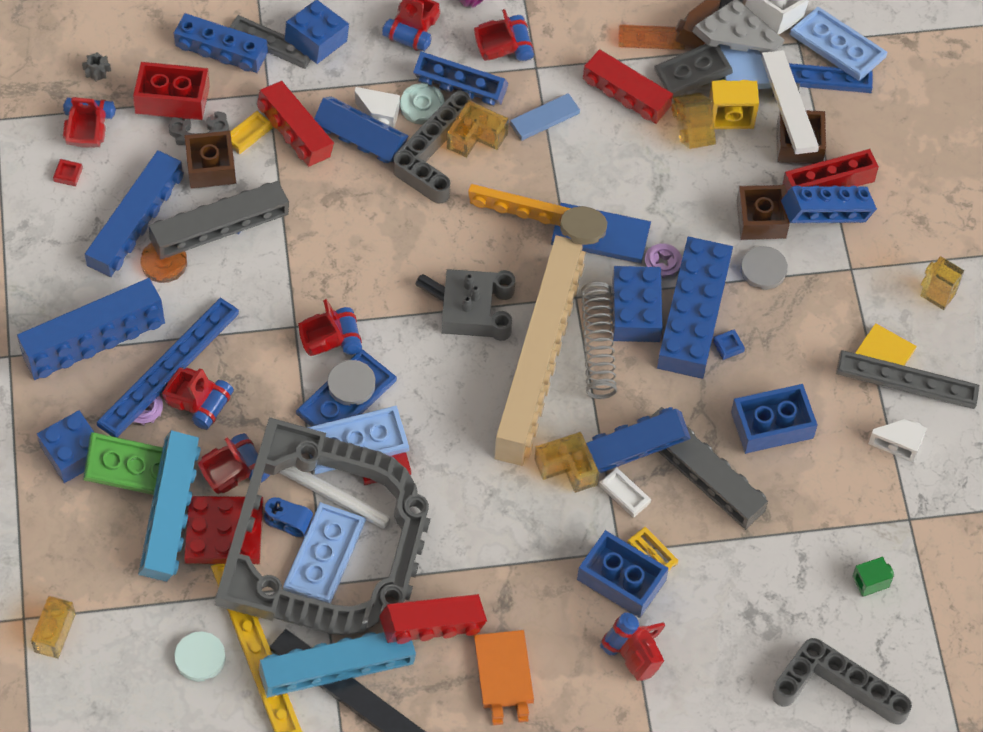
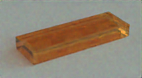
[618,25,685,50]

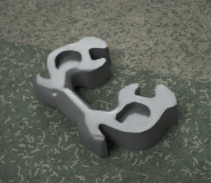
[168,111,229,145]

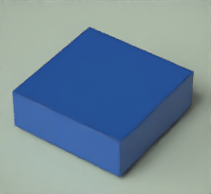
[713,329,745,360]

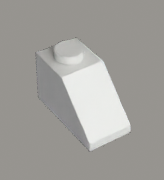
[355,87,400,128]
[868,419,927,462]

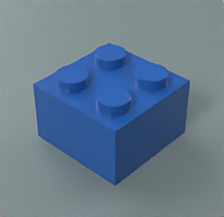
[284,0,349,64]
[37,410,95,483]

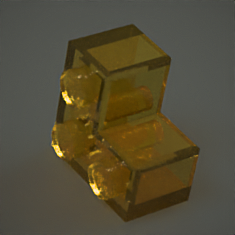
[671,92,716,149]
[447,100,509,158]
[534,432,599,493]

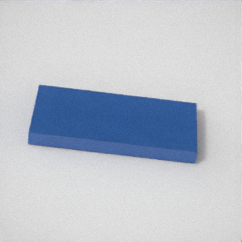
[551,202,651,264]
[296,349,397,427]

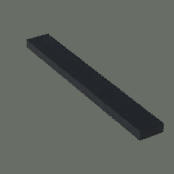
[270,628,426,732]

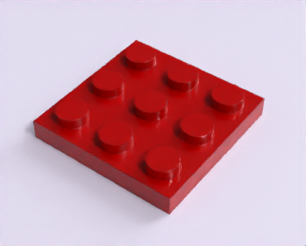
[185,496,264,564]

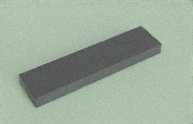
[229,15,311,69]

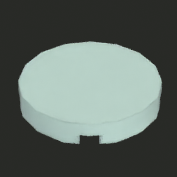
[400,83,445,125]
[175,631,226,682]

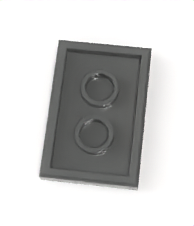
[654,44,733,99]

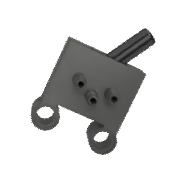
[415,269,515,341]

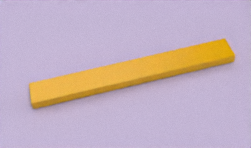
[211,564,302,732]

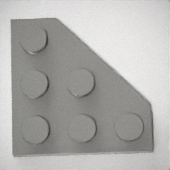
[692,0,785,54]

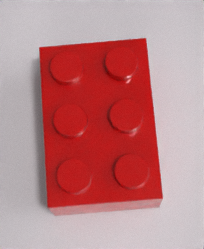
[133,62,210,120]

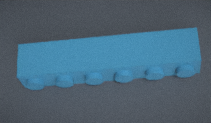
[138,430,201,582]
[259,632,416,698]

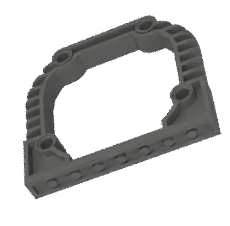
[214,417,431,636]

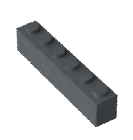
[149,181,289,260]
[651,407,768,530]

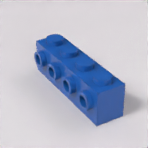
[174,13,268,73]
[413,51,508,106]
[314,96,409,163]
[781,186,877,223]
[586,407,691,473]

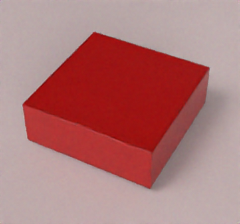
[53,159,83,187]

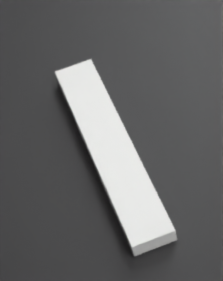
[761,50,819,154]

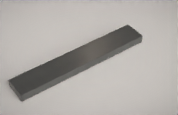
[836,350,980,409]

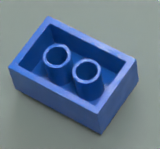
[612,266,662,342]
[731,384,818,454]
[577,530,669,618]

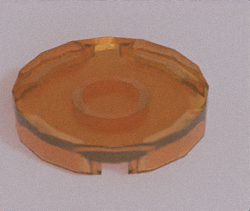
[140,243,187,283]

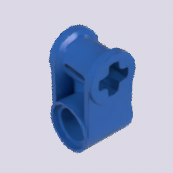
[264,497,313,537]

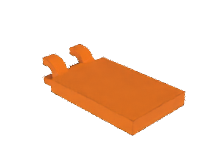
[474,630,534,725]

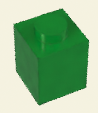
[852,556,894,597]

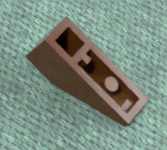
[675,0,720,49]

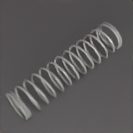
[581,282,617,399]

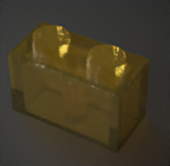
[920,256,965,310]
[31,596,76,659]

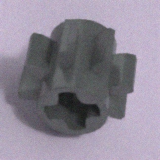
[82,52,111,82]

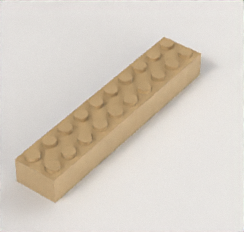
[495,235,586,466]

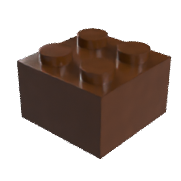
[777,110,826,164]
[184,131,236,189]
[736,185,790,240]

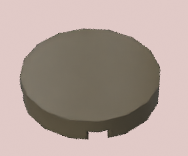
[560,206,607,245]

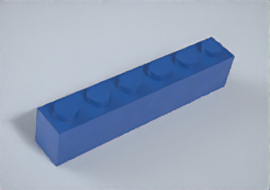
[85,150,184,277]

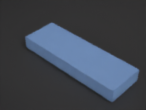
[510,93,580,141]

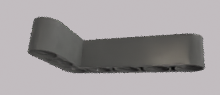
[394,91,471,204]
[773,638,912,724]

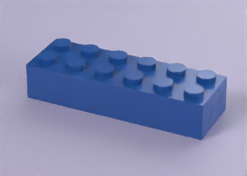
[657,236,733,379]
[17,278,165,380]

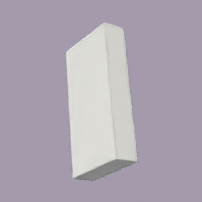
[599,467,651,518]

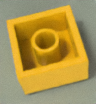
[708,80,759,129]

